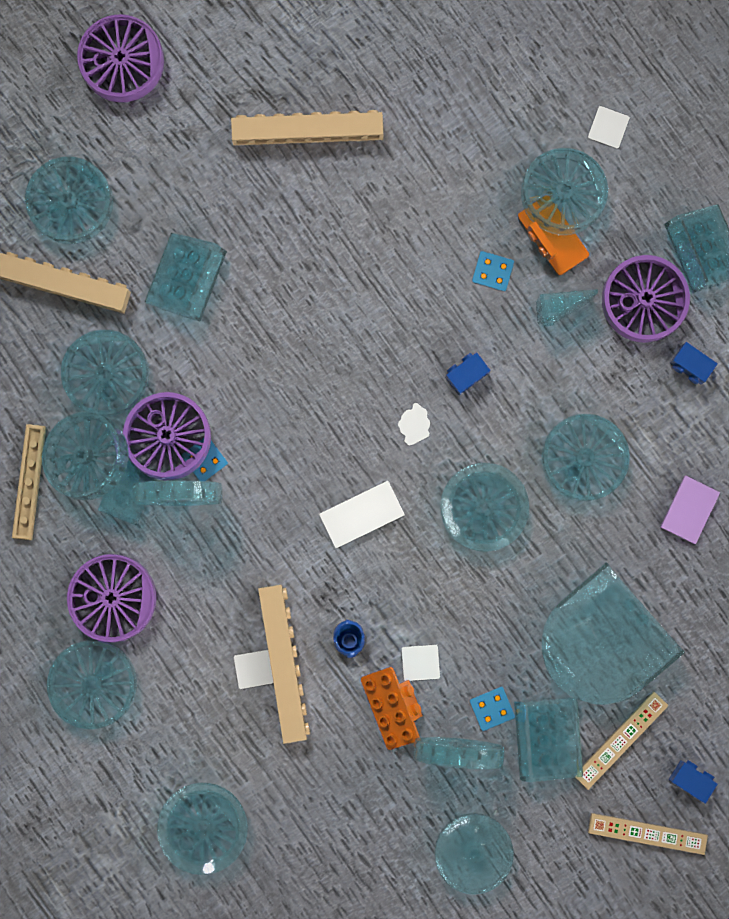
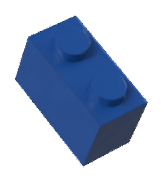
[670,342,718,385]
[445,352,491,395]
[668,760,718,804]

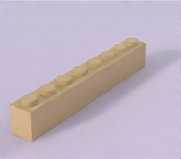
[231,110,383,146]
[0,252,131,314]
[258,585,310,744]

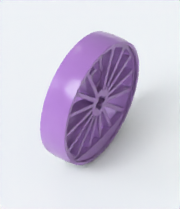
[77,14,164,102]
[602,255,690,343]
[123,392,211,480]
[67,554,156,642]

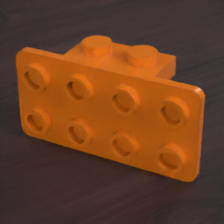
[518,195,589,275]
[361,667,423,750]

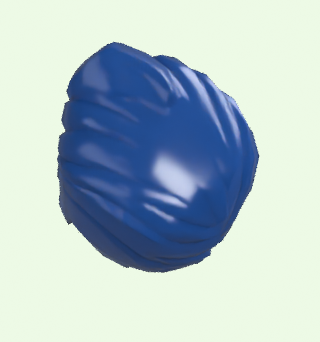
[333,620,365,658]

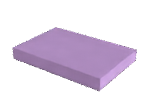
[660,476,720,544]

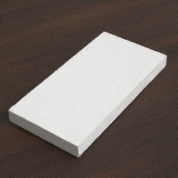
[319,481,405,548]

